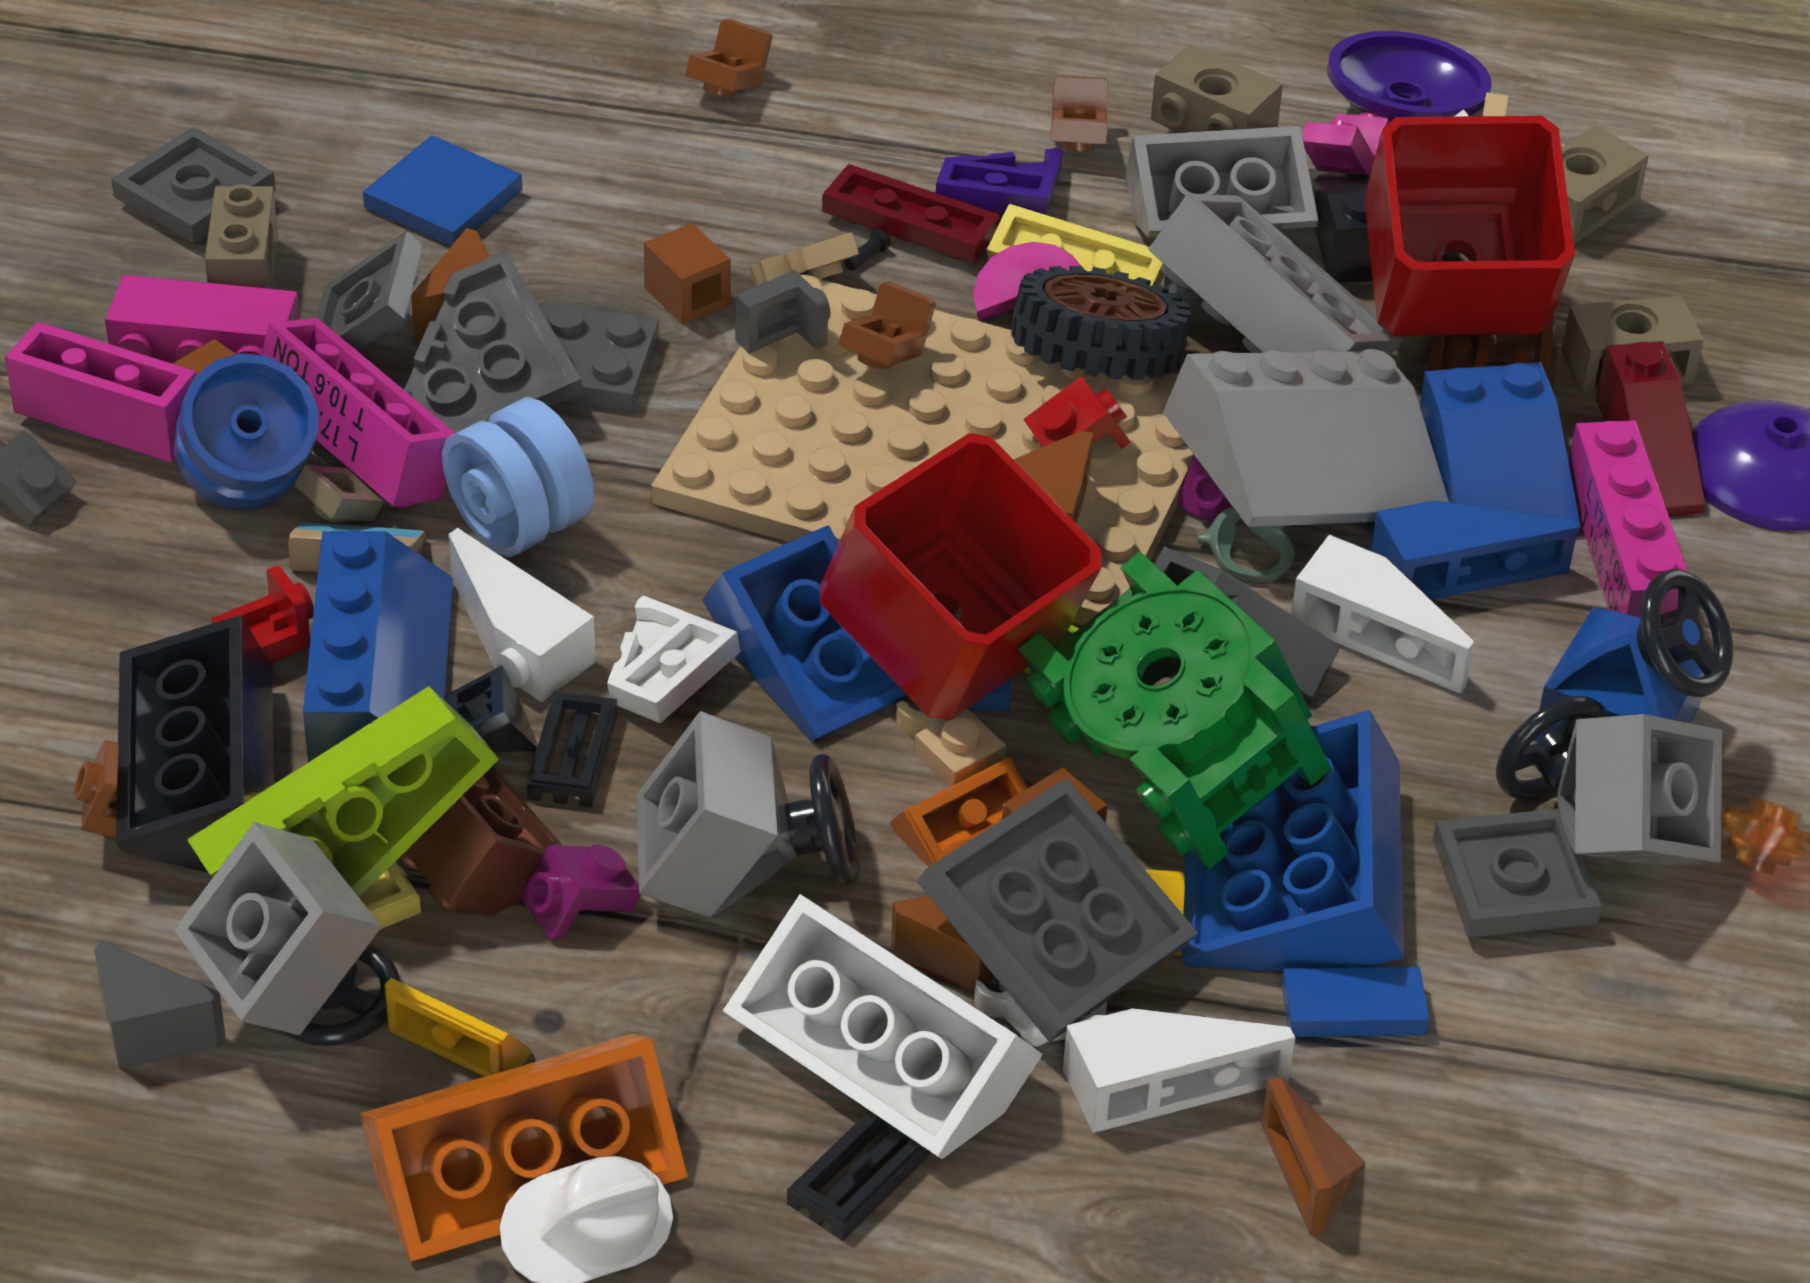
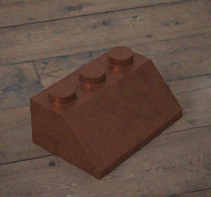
[399,766,562,916]

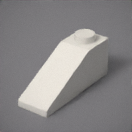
[449,528,595,702]
[1291,535,1474,694]
[1063,1009,1295,1133]

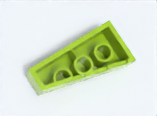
[187,686,499,897]

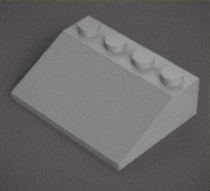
[1163,349,1449,527]

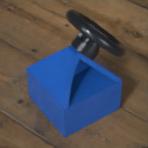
[1533,569,1733,742]

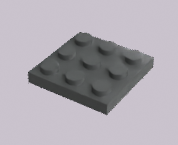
[917,777,1198,1042]

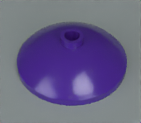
[1327,31,1492,122]
[1691,400,1810,531]

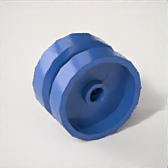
[174,353,319,510]

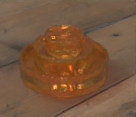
[1721,796,1810,875]

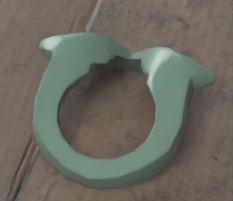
[1197,507,1295,584]

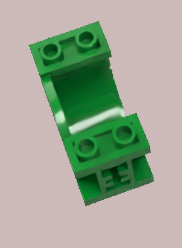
[1019,552,1331,870]

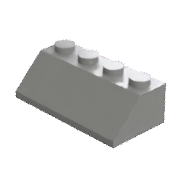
[1148,194,1403,355]

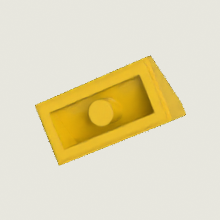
[385,978,531,1077]

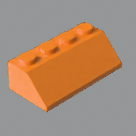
[360,1034,688,1262]

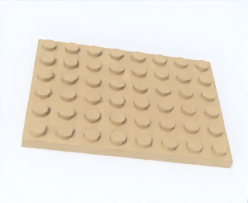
[651,274,1194,626]

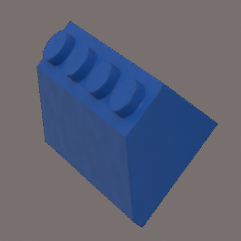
[303,531,454,762]

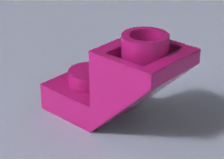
[1302,112,1390,175]

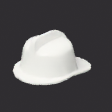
[499,1156,673,1283]

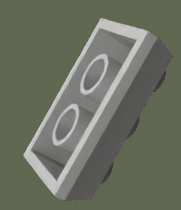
[1126,126,1318,238]

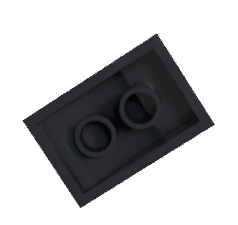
[1309,168,1445,283]

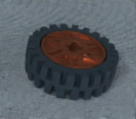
[1011,266,1191,380]

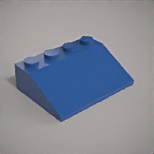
[1182,710,1404,972]

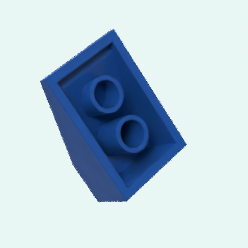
[1419,362,1581,536]
[702,525,908,743]

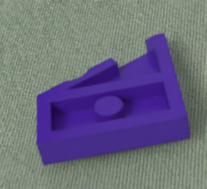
[935,148,1063,215]

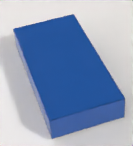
[1281,967,1429,1037]

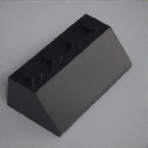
[116,615,274,873]

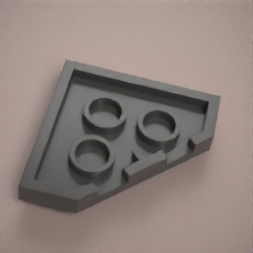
[402,250,584,433]

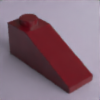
[1596,341,1706,516]

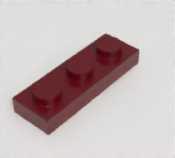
[822,163,1000,263]

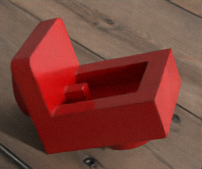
[1023,376,1131,449]
[211,565,314,663]

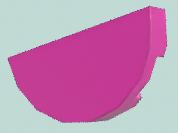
[973,242,1081,322]

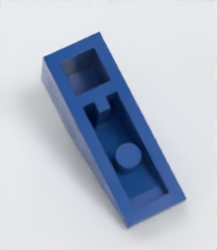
[1371,501,1578,600]

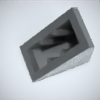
[94,940,226,1068]

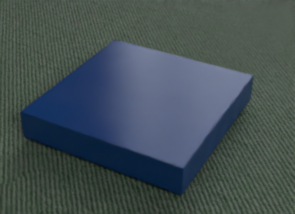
[363,135,523,246]

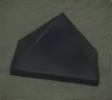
[445,665,538,752]

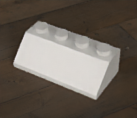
[723,894,1043,1159]

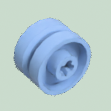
[442,397,594,558]

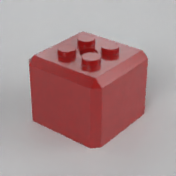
[1364,115,1575,336]
[820,433,1101,720]

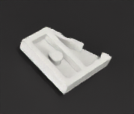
[607,595,741,723]

